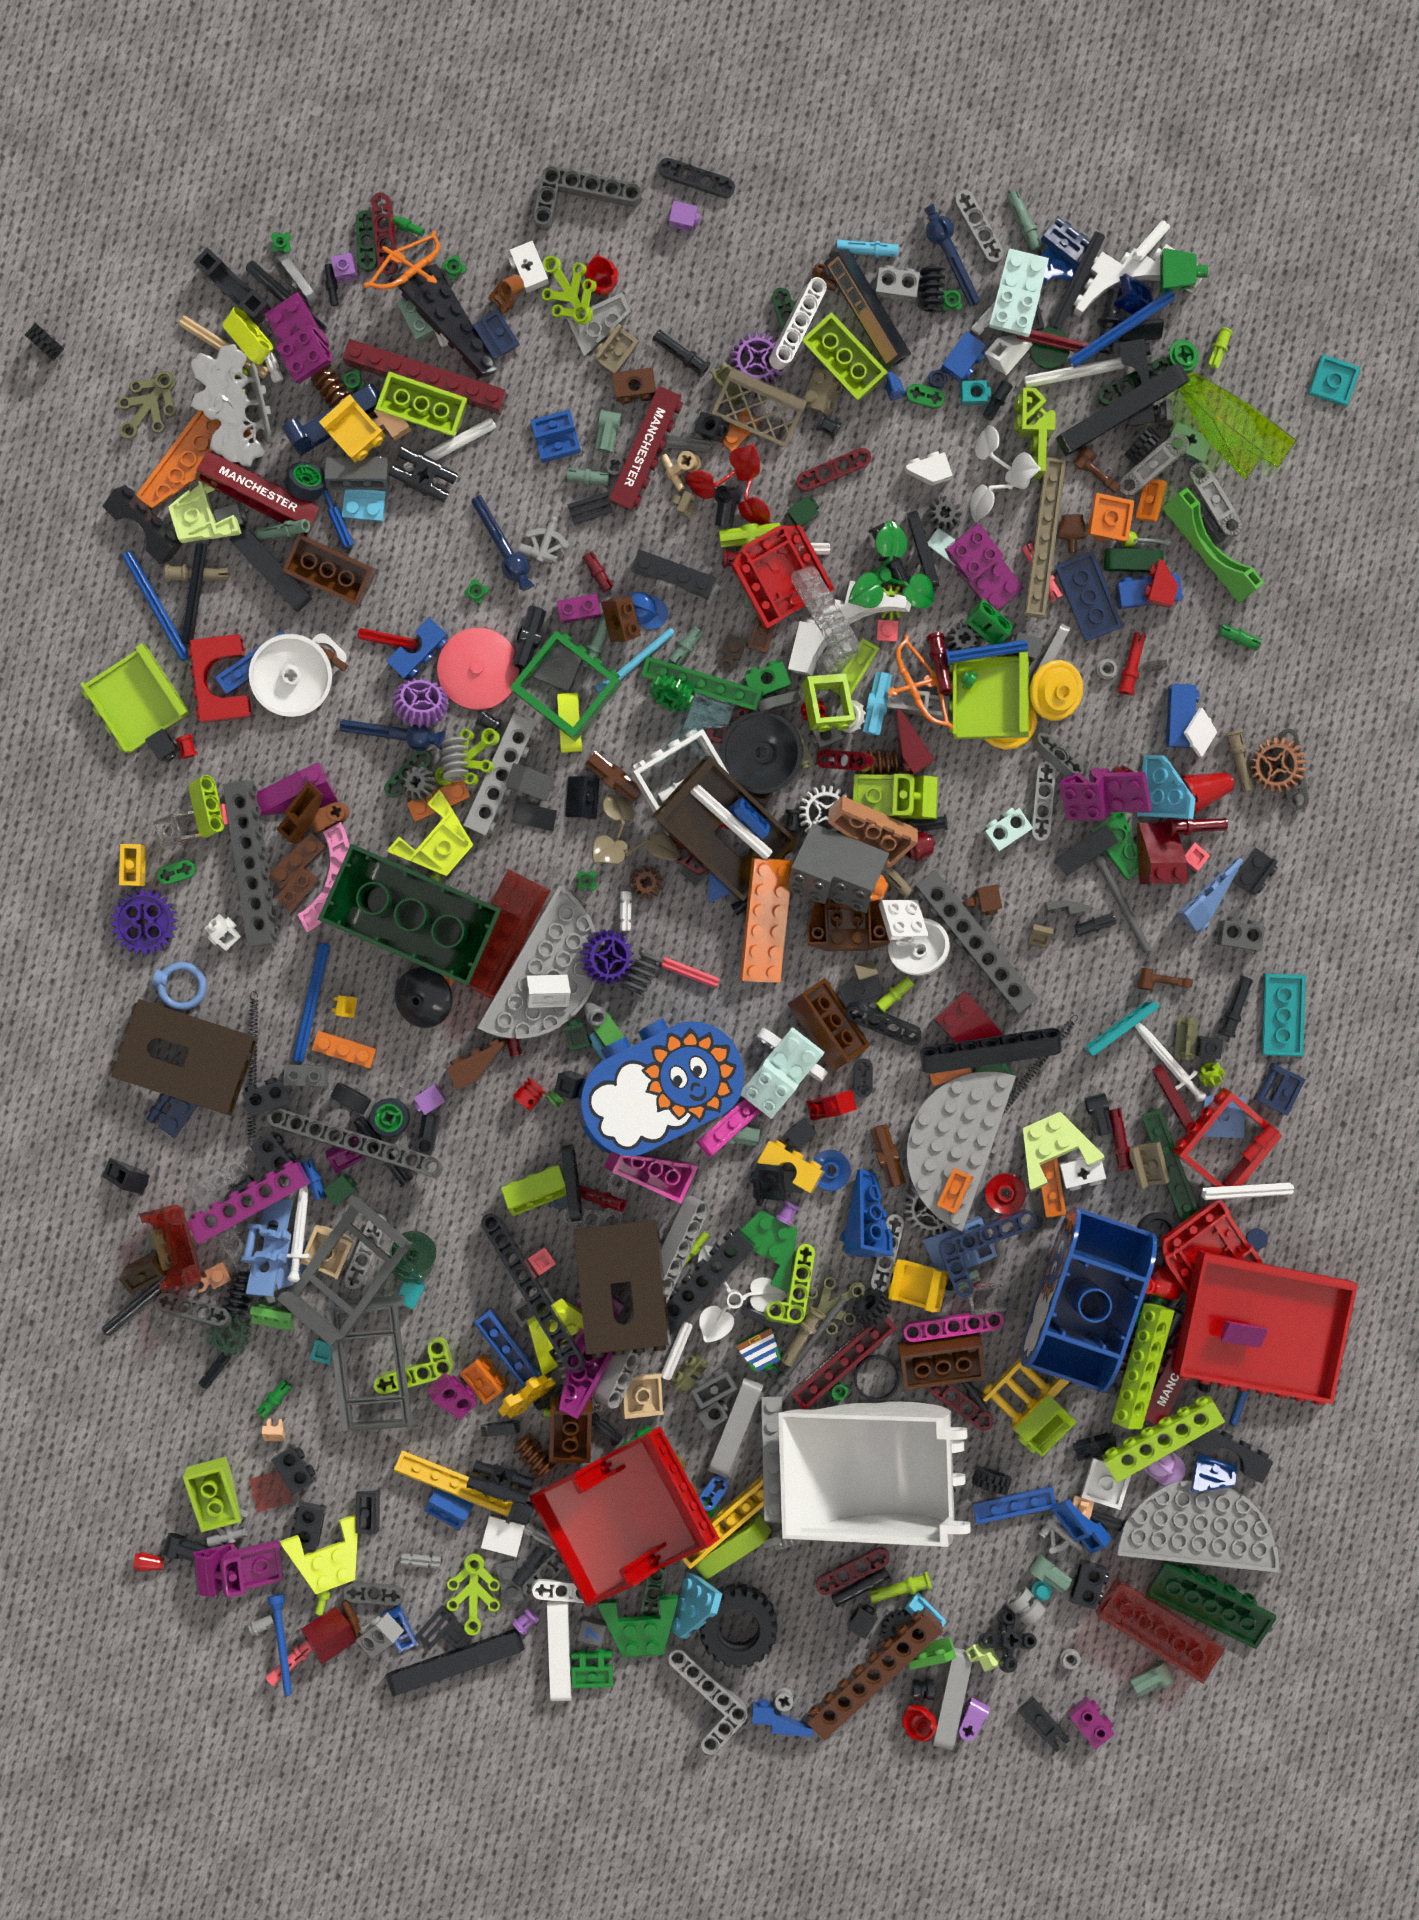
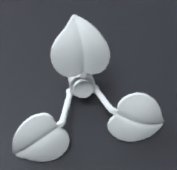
[970,425,1041,523]
[698,1245,787,1342]

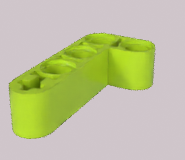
[764,1244,815,1325]
[374,1337,453,1394]
[695,1513,772,1580]

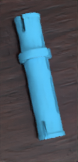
[837,239,899,258]

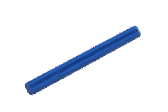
[1069,290,1175,368]
[122,551,189,661]
[292,943,330,1063]

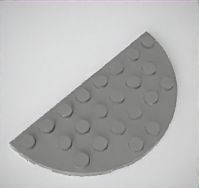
[476,885,599,1039]
[907,1072,1016,1231]
[1116,1480,1279,1573]

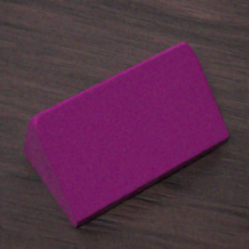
[325,1133,372,1173]
[1221,1321,1268,1348]

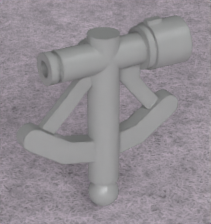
[518,516,569,564]
[207,1508,249,1548]
[1038,1514,1084,1554]

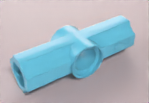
[862,672,893,736]

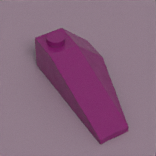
[257,762,338,815]
[559,1328,612,1420]

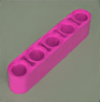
[902,1312,1004,1342]

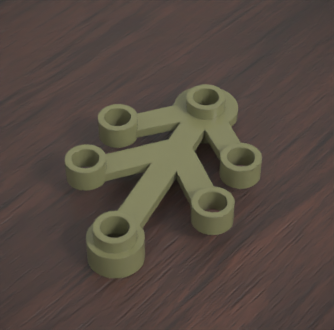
[118,371,177,440]
[793,1276,866,1335]

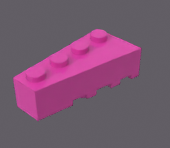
[604,1151,698,1204]

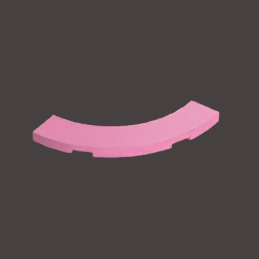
[297,822,349,933]

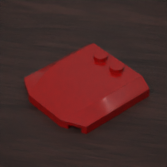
[731,525,834,629]
[1161,1199,1263,1295]

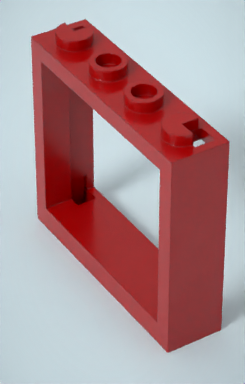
[1172,1087,1282,1187]

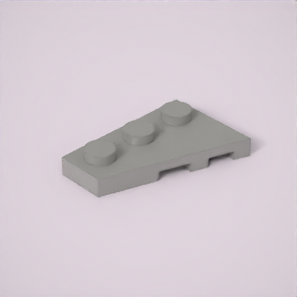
[567,293,631,357]

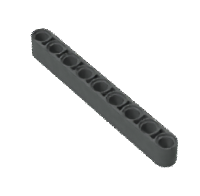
[267,1108,443,1178]

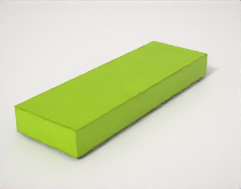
[831,638,880,696]

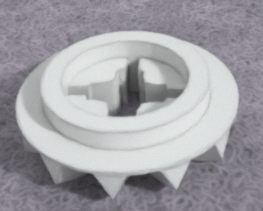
[836,700,866,733]

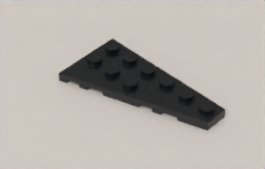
[387,264,498,378]

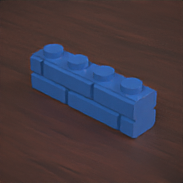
[473,1307,541,1388]

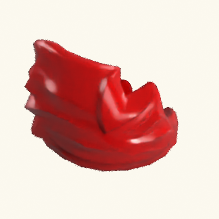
[584,254,619,296]
[902,1705,937,1742]

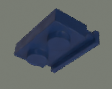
[473,309,520,361]

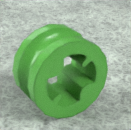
[546,1088,565,1108]

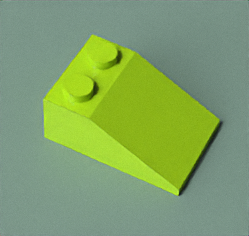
[183,1457,241,1532]

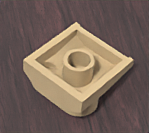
[300,1225,354,1279]
[620,1373,664,1419]

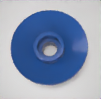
[813,1150,851,1191]

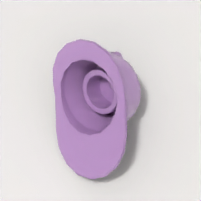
[1143,1445,1186,1486]

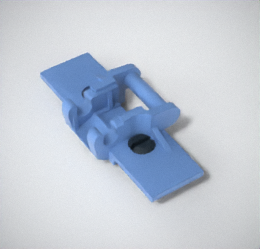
[240,1199,293,1297]

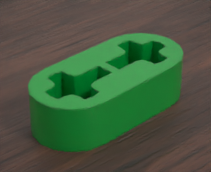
[906,384,945,409]
[157,860,197,885]

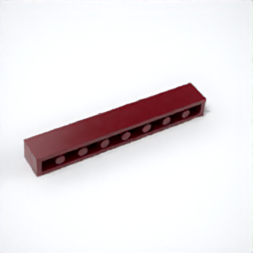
[343,339,507,415]

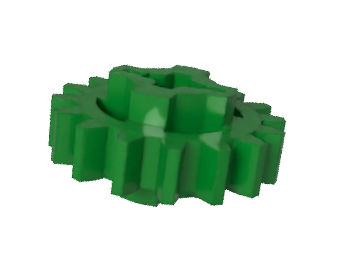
[649,675,694,713]

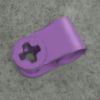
[958,1697,990,1741]

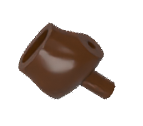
[1059,514,1085,553]

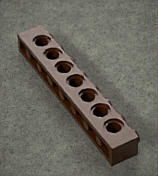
[807,1607,943,1740]

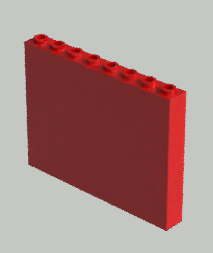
[1172,1251,1358,1406]

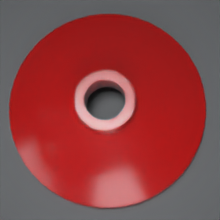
[985,1173,1026,1214]

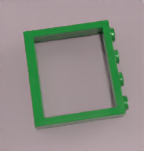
[510,631,622,742]

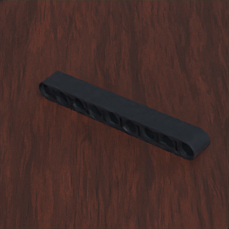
[481,1213,586,1373]

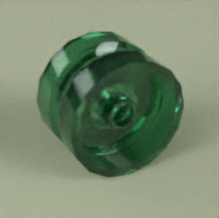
[390,1231,436,1283]

